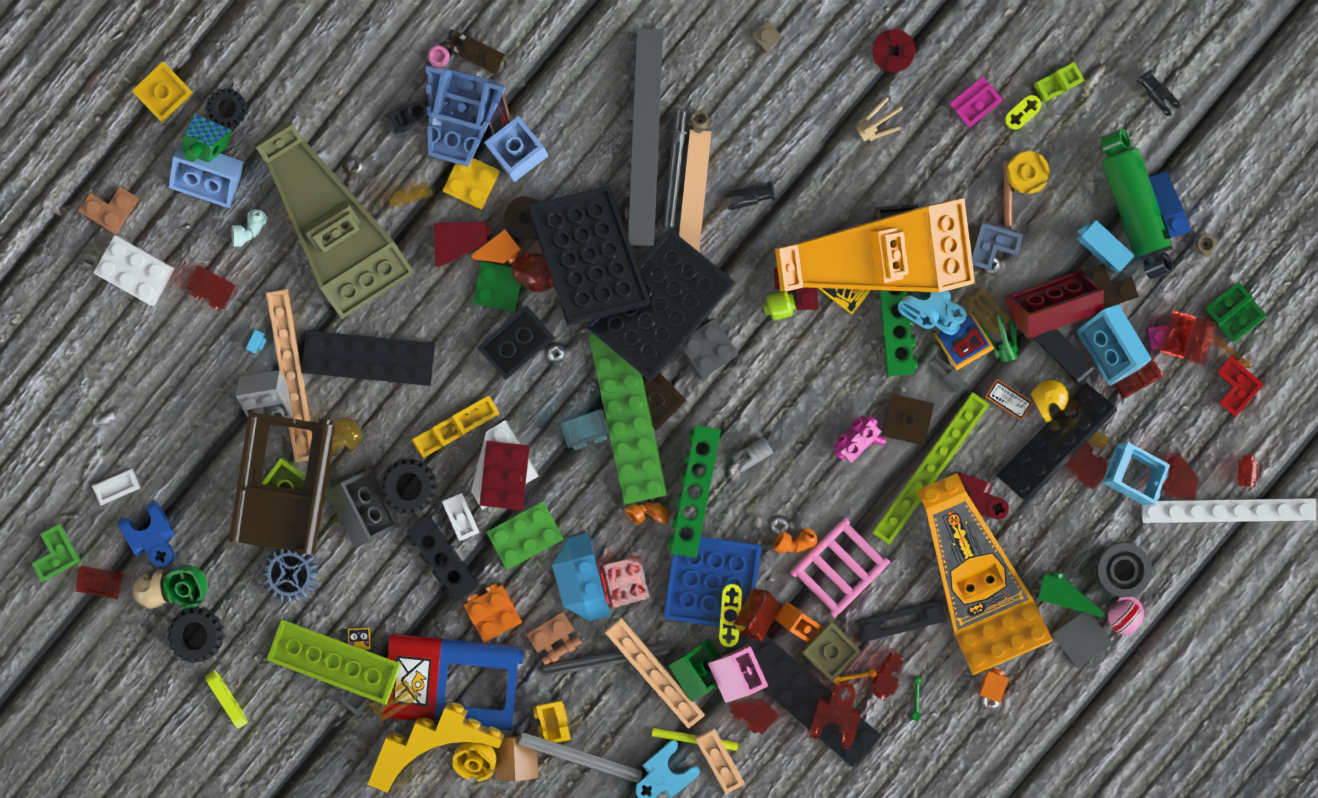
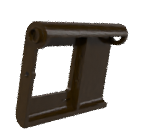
[229,412,336,555]

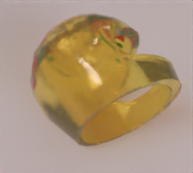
[331,417,362,456]

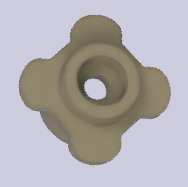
[687,111,713,134]
[1192,231,1218,257]

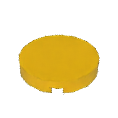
[1006,151,1050,194]

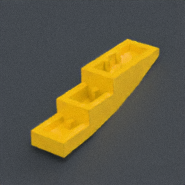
[411,396,500,459]

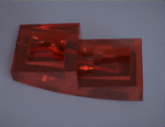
[1114,358,1163,399]

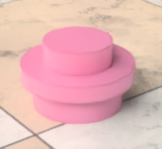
[428,45,450,67]

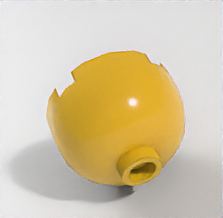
[452,742,497,781]

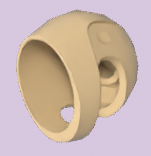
[132,569,168,609]

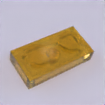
[389,184,434,208]

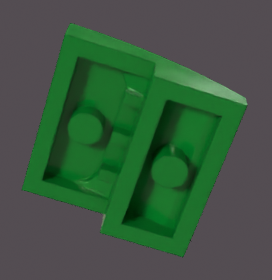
[1205,281,1267,344]

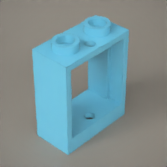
[1076,220,1135,273]
[1102,442,1170,505]

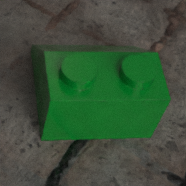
[668,638,721,702]

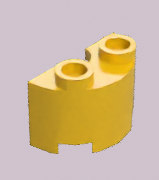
[533,699,571,743]

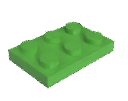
[487,501,564,570]

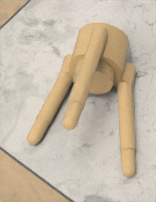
[856,97,902,142]

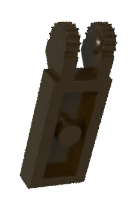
[443,29,506,74]

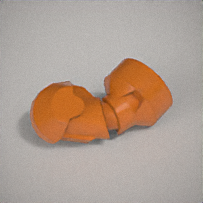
[625,501,671,525]
[772,529,817,554]

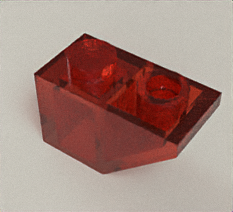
[1163,453,1198,500]
[729,699,779,735]

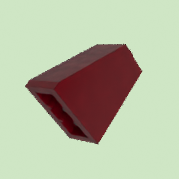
[434,221,492,268]

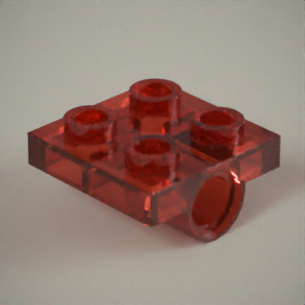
[599,556,649,608]

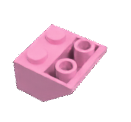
[708,645,768,703]

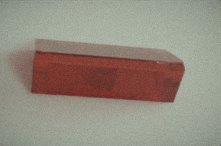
[76,566,123,600]

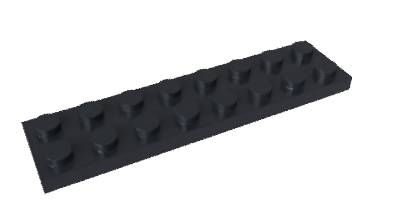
[722,622,881,767]

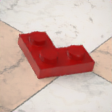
[1216,356,1264,417]

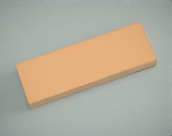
[695,727,745,794]

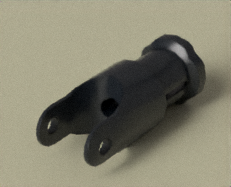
[1136,69,1181,117]
[725,181,776,210]

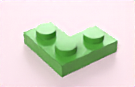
[32,524,81,582]

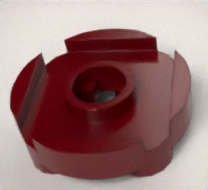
[872,28,916,73]

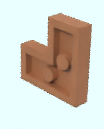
[79,187,139,235]

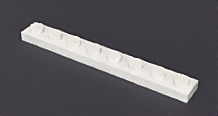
[1141,498,1316,523]

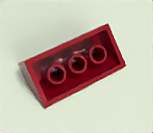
[1006,270,1104,338]

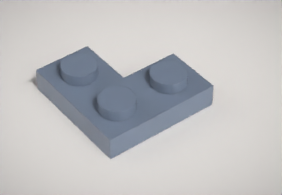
[972,223,1023,271]

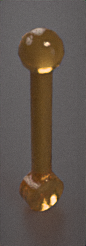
[1214,337,1252,368]

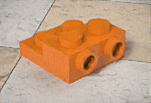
[464,583,523,643]

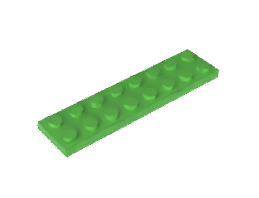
[588,334,667,505]

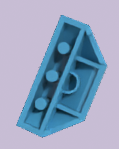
[552,532,611,621]

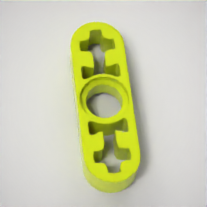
[719,584,742,647]
[205,670,248,729]

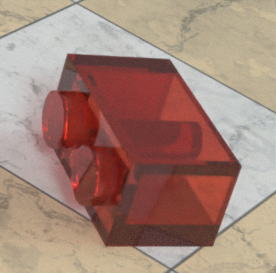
[185,265,239,311]
[1065,442,1109,489]
[733,588,782,641]

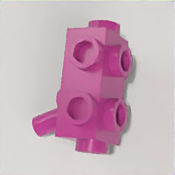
[833,415,886,463]

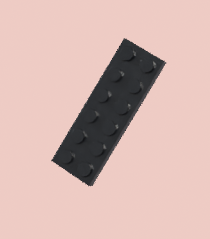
[302,330,436,386]
[996,382,1117,503]

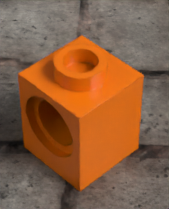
[978,668,1009,703]

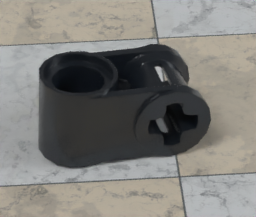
[386,102,429,135]

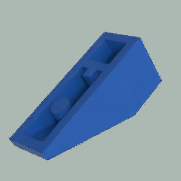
[1149,171,1191,238]

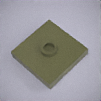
[800,621,862,682]

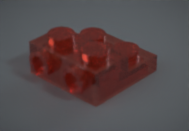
[870,648,903,701]

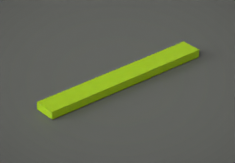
[872,392,990,545]

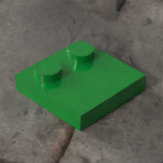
[473,261,524,312]

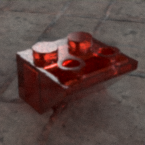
[1160,311,1218,366]

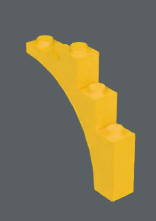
[367,703,505,793]

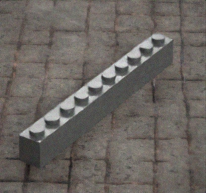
[625,28,663,247]

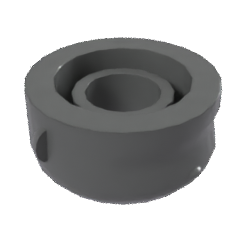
[1094,542,1154,597]

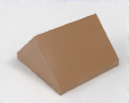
[494,734,538,782]

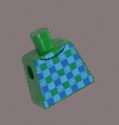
[182,114,232,162]

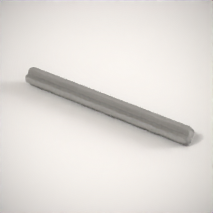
[519,733,642,783]

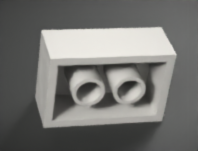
[93,235,175,306]

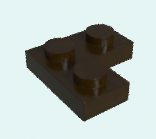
[1083,263,1139,309]

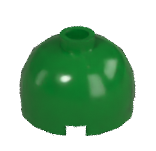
[163,565,208,609]

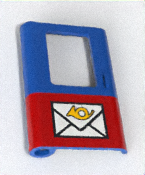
[383,634,524,731]

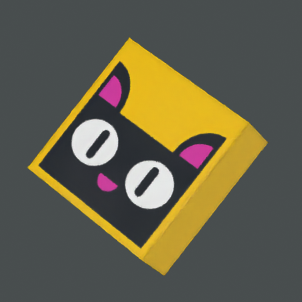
[348,628,371,650]

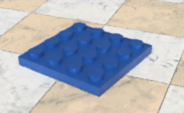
[664,533,762,631]

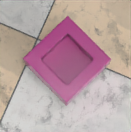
[1146,325,1173,350]

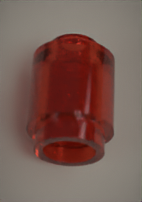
[1236,455,1259,487]

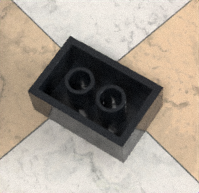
[477,305,555,380]

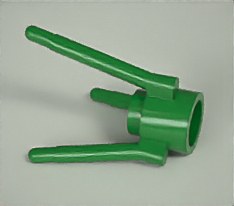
[979,314,1019,363]

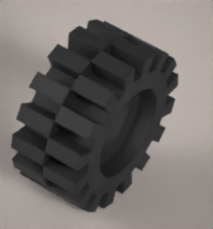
[206,88,247,128]

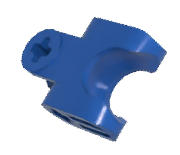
[118,500,175,567]

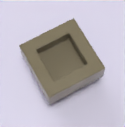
[752,21,782,51]

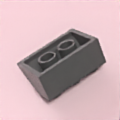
[326,469,399,549]

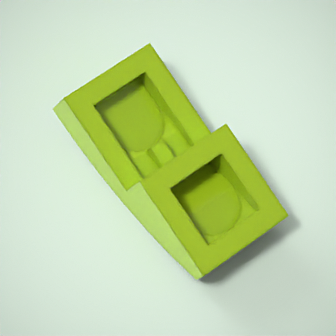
[1033,62,1085,103]

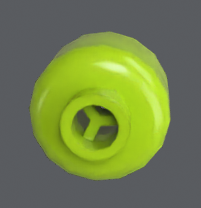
[763,290,796,321]

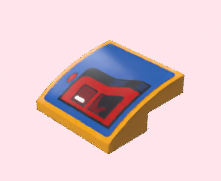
[933,312,994,370]

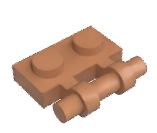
[526,611,582,665]

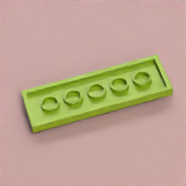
[267,619,401,705]

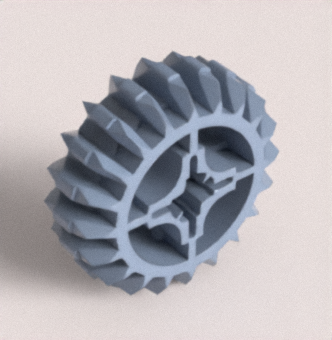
[261,549,320,603]

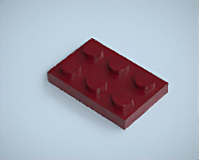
[479,441,530,510]

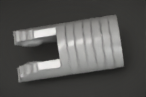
[731,437,774,472]

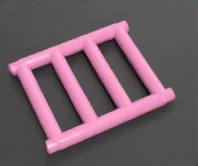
[790,517,890,617]

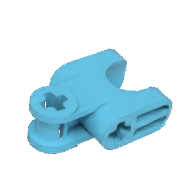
[898,291,967,335]
[636,740,701,798]

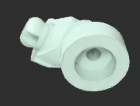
[231,209,267,247]

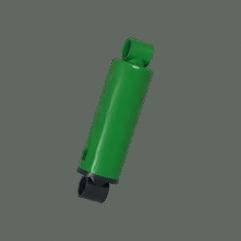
[1101,129,1173,279]

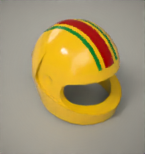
[1031,379,1069,422]

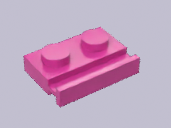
[949,76,1003,128]

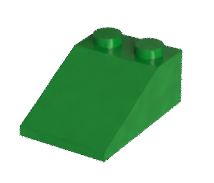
[1038,571,1105,617]

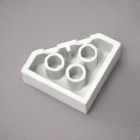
[471,421,539,510]

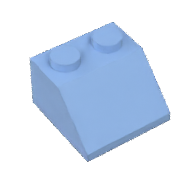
[484,116,548,182]

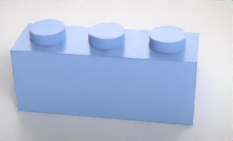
[169,141,244,209]

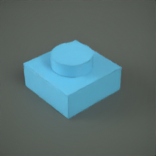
[246,330,266,353]

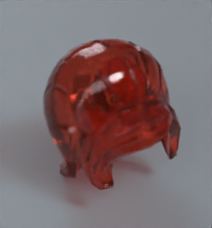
[512,252,554,293]

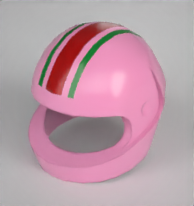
[1108,597,1144,635]

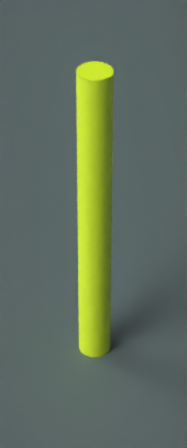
[652,728,738,751]

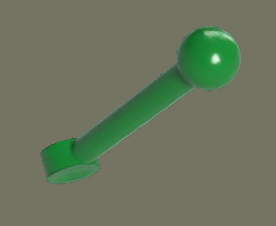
[912,676,922,721]

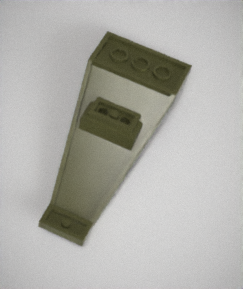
[254,121,415,319]

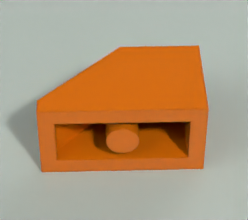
[471,230,522,264]
[774,601,824,643]

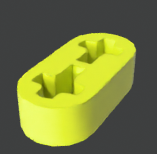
[1005,95,1042,130]

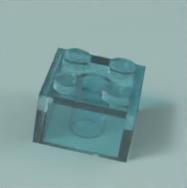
[560,409,610,451]

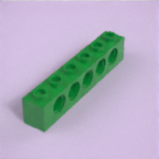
[879,245,918,377]
[668,425,721,559]

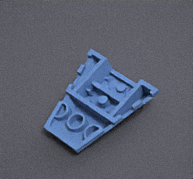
[426,66,506,166]

